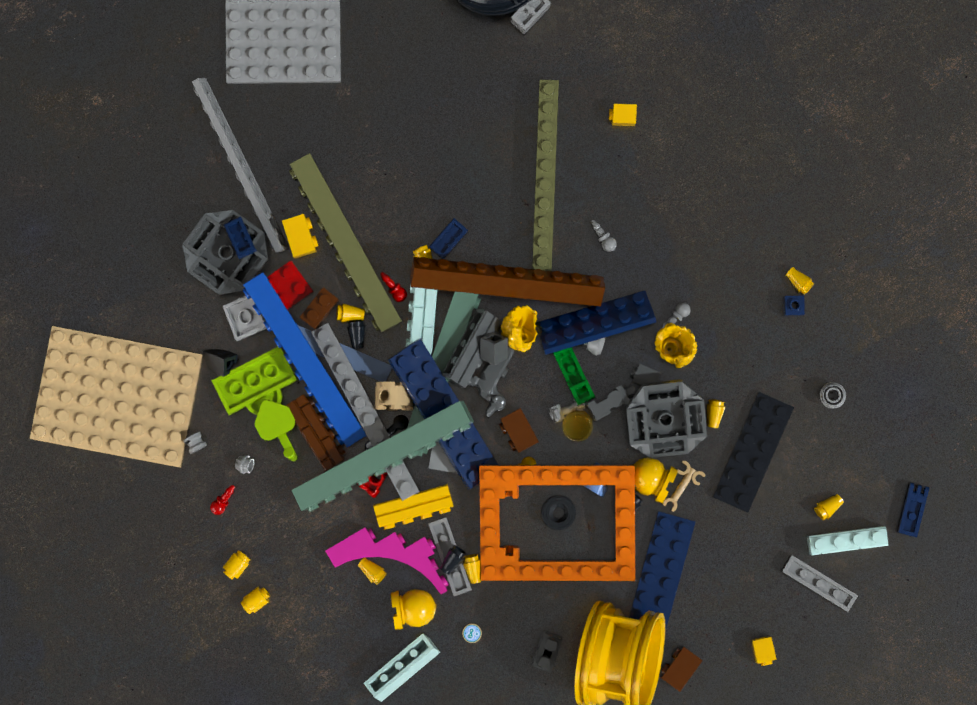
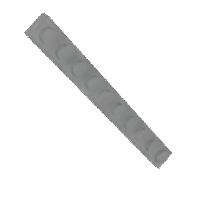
[192,78,289,253]
[311,323,420,501]

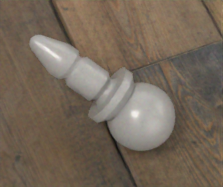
[591,220,617,252]
[661,302,691,329]

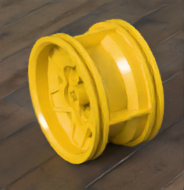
[575,601,665,705]

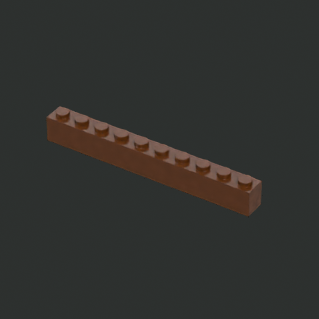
[410,257,605,306]

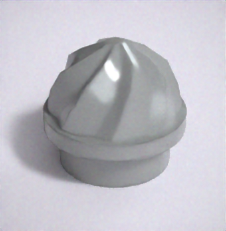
[235,455,254,474]

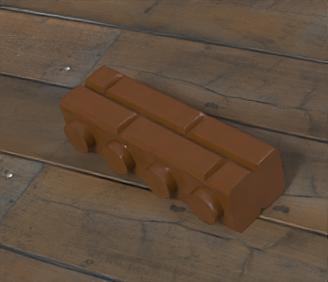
[285,394,346,472]

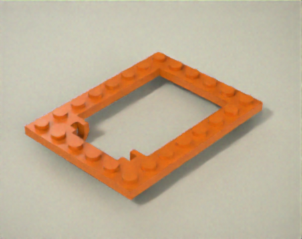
[479,465,635,581]

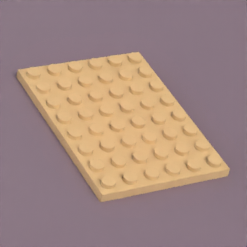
[30,326,203,468]

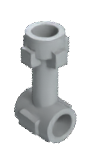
[549,399,586,423]

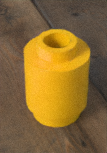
[223,550,251,579]
[241,587,270,614]

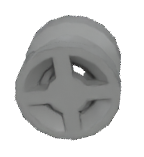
[183,432,207,454]

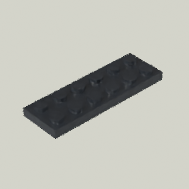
[713,392,794,513]

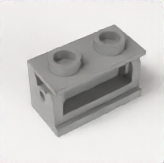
[510,0,551,34]

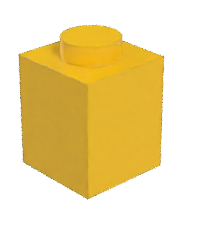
[609,104,637,126]
[751,636,777,666]

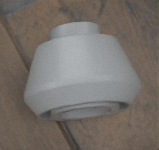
[584,337,606,356]
[820,382,846,409]

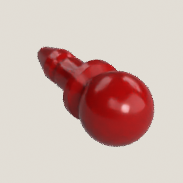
[380,272,407,302]
[210,485,235,515]

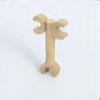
[663,461,706,512]

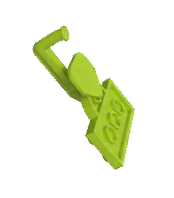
[211,347,298,462]

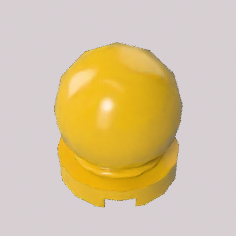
[634,457,678,503]
[391,589,436,630]

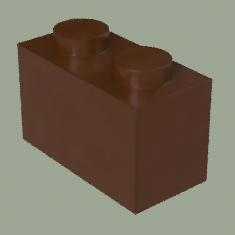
[300,287,340,330]
[499,408,539,453]
[660,646,703,692]

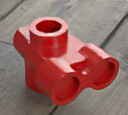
[357,472,388,498]

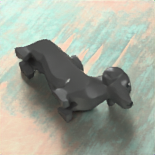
[469,346,515,418]

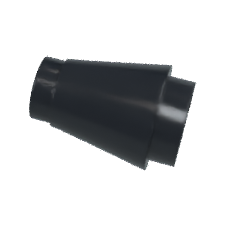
[347,320,366,349]
[440,545,467,575]

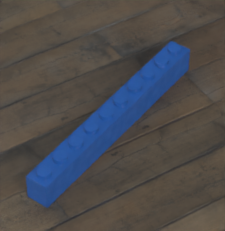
[242,272,366,447]

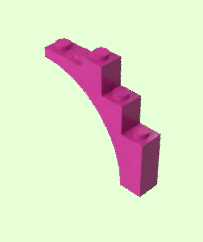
[325,527,449,594]

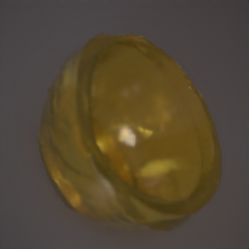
[563,411,593,441]

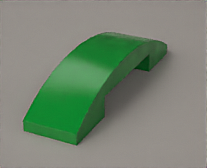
[553,347,595,405]

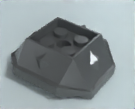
[182,210,268,295]
[626,379,707,458]

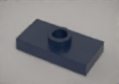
[224,217,257,259]
[429,218,468,259]

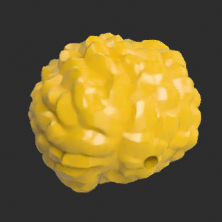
[501,305,538,352]
[655,323,697,368]

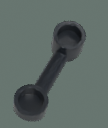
[365,415,409,451]

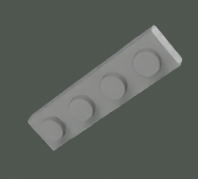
[428,517,472,596]
[782,555,858,612]

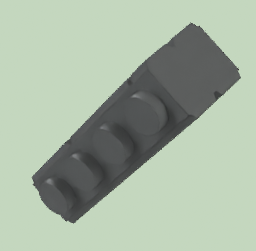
[442,309,502,388]

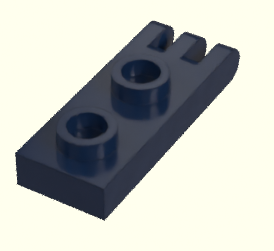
[897,482,929,537]

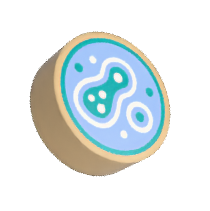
[462,623,482,643]

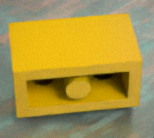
[282,214,318,259]

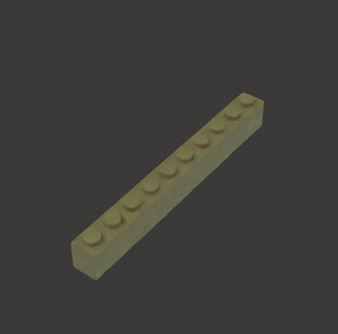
[532,80,559,271]
[289,153,402,333]

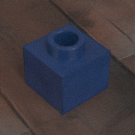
[783,296,805,316]

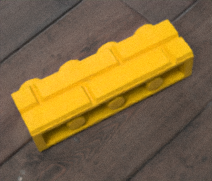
[373,484,454,530]

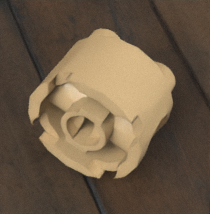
[375,382,413,411]

